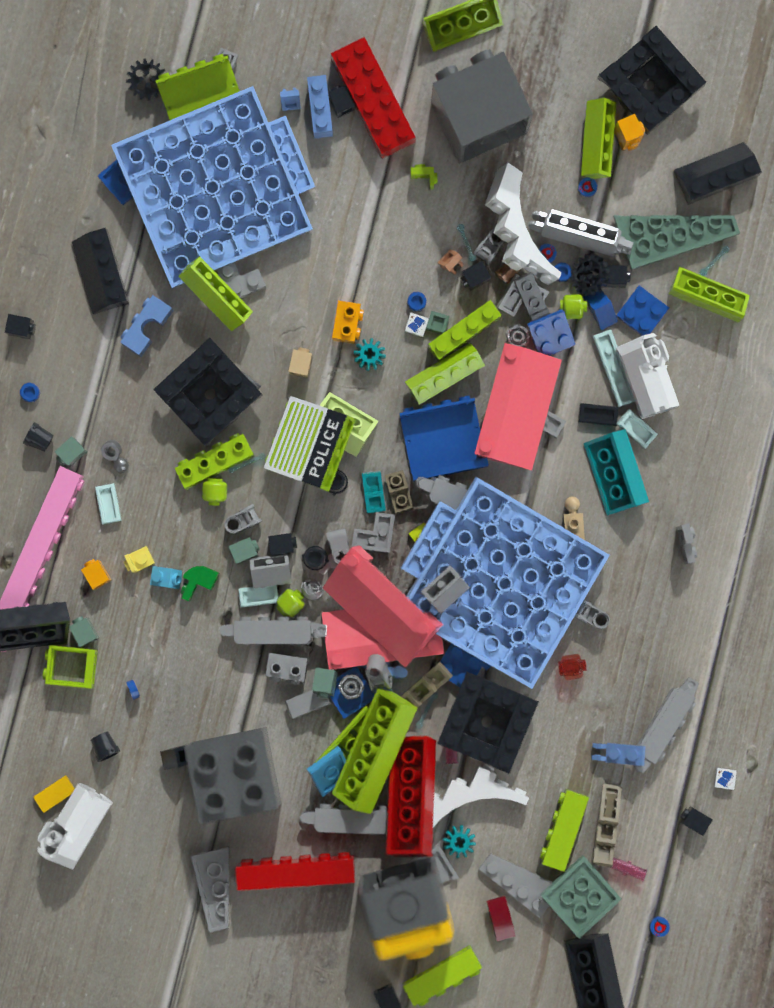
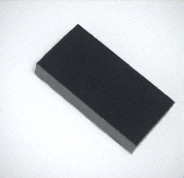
[578,403,618,426]

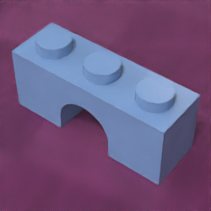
[307,75,333,139]
[120,295,174,357]

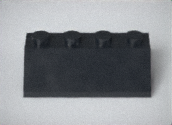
[674,142,762,205]
[72,227,129,315]
[0,602,70,651]
[564,933,624,1008]

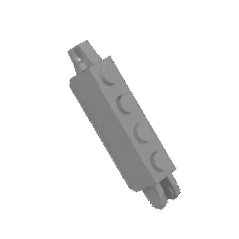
[528,210,633,257]
[415,475,468,510]
[219,617,327,645]
[634,677,699,773]
[299,804,388,834]

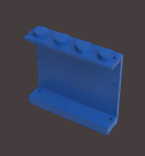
[399,396,489,482]

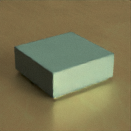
[426,311,450,334]

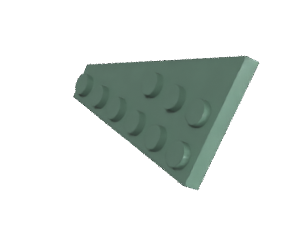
[613,215,740,270]

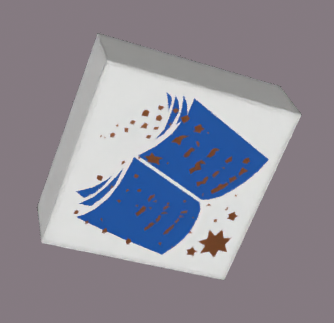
[405,313,429,337]
[714,768,736,790]

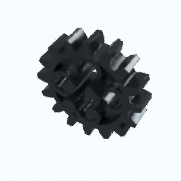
[126,58,165,101]
[570,254,610,296]

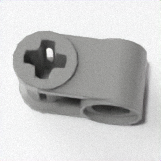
[473,229,505,265]
[224,504,262,534]
[326,528,349,565]
[574,600,610,629]
[365,654,392,690]

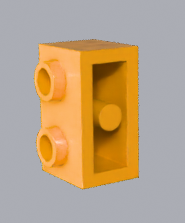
[614,114,645,151]
[332,300,364,344]

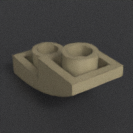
[385,470,414,515]

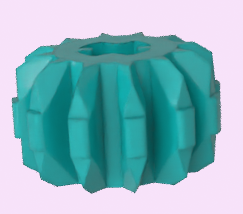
[354,338,386,371]
[443,825,476,859]

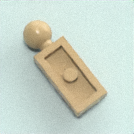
[563,496,585,540]

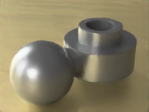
[101,440,129,473]

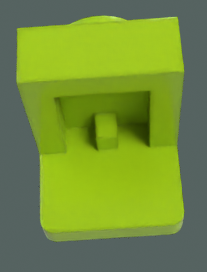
[411,164,438,189]

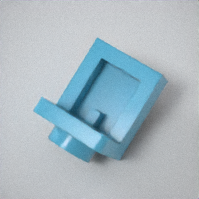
[150,566,182,589]

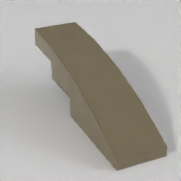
[401,662,453,708]
[592,784,622,867]

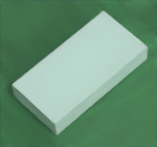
[616,409,658,449]
[95,483,122,525]
[238,585,278,608]

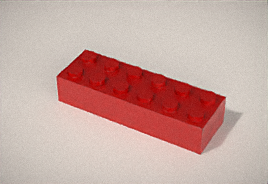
[331,37,416,159]
[386,736,436,857]
[236,852,356,891]

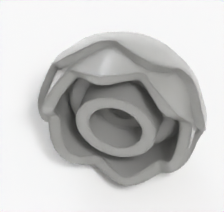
[506,325,530,347]
[301,580,324,600]
[339,675,364,699]

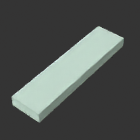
[593,329,635,408]

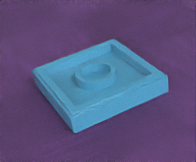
[307,746,346,797]

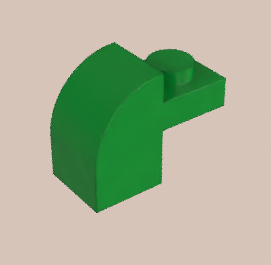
[180,566,220,601]

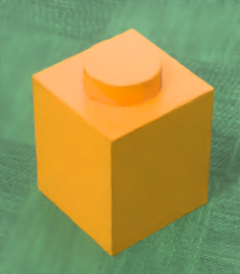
[81,559,111,590]

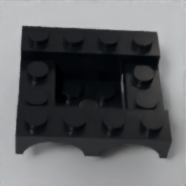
[597,26,707,135]
[153,338,263,447]
[437,671,539,774]

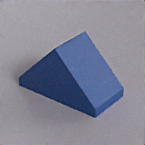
[583,291,618,331]

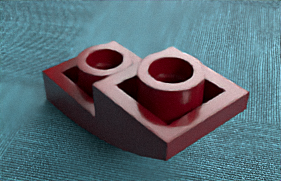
[486,896,516,942]

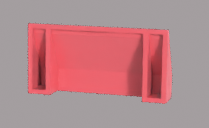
[475,343,562,471]
[323,545,443,667]
[322,609,444,670]

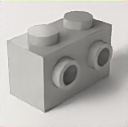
[250,553,292,588]
[421,566,470,614]
[266,653,308,685]

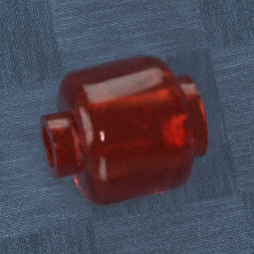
[558,654,587,680]

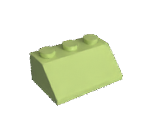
[320,392,378,457]

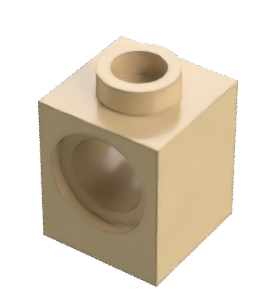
[288,347,313,378]

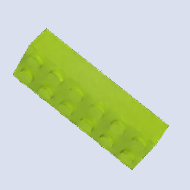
[332,688,417,814]

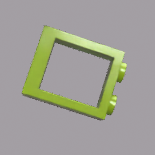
[43,645,98,689]

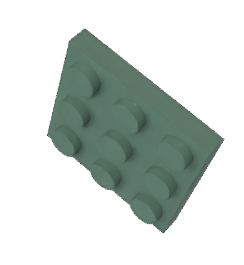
[540,855,621,939]

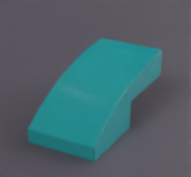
[362,471,386,513]

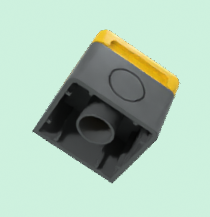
[358,855,454,960]

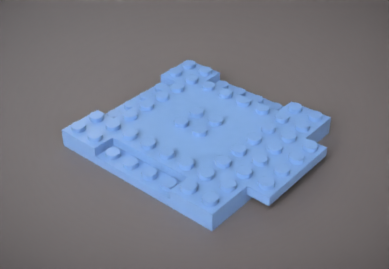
[111,86,315,288]
[401,477,610,689]

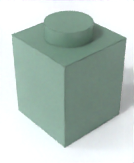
[55,436,87,467]
[229,537,260,564]
[69,616,99,647]
[312,668,338,699]

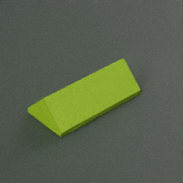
[423,0,503,52]
[668,267,750,323]
[314,705,369,763]

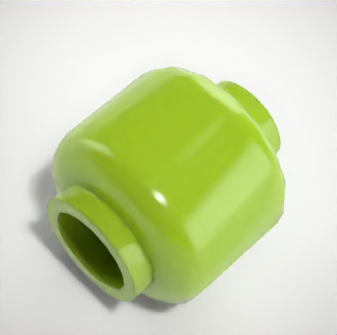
[560,294,587,319]
[202,478,227,506]
[276,589,305,617]

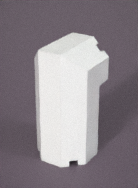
[616,333,679,419]
[37,783,113,869]

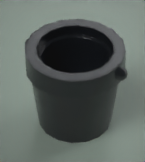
[23,422,54,452]
[329,468,348,496]
[302,546,329,571]
[91,731,120,762]

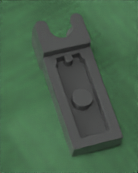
[514,272,550,322]

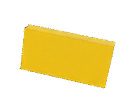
[33,775,75,813]

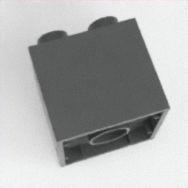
[431,49,533,164]
[184,727,282,824]

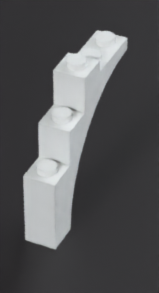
[485,163,561,285]
[433,764,529,827]

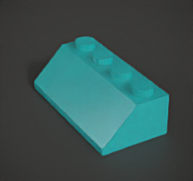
[583,429,649,516]

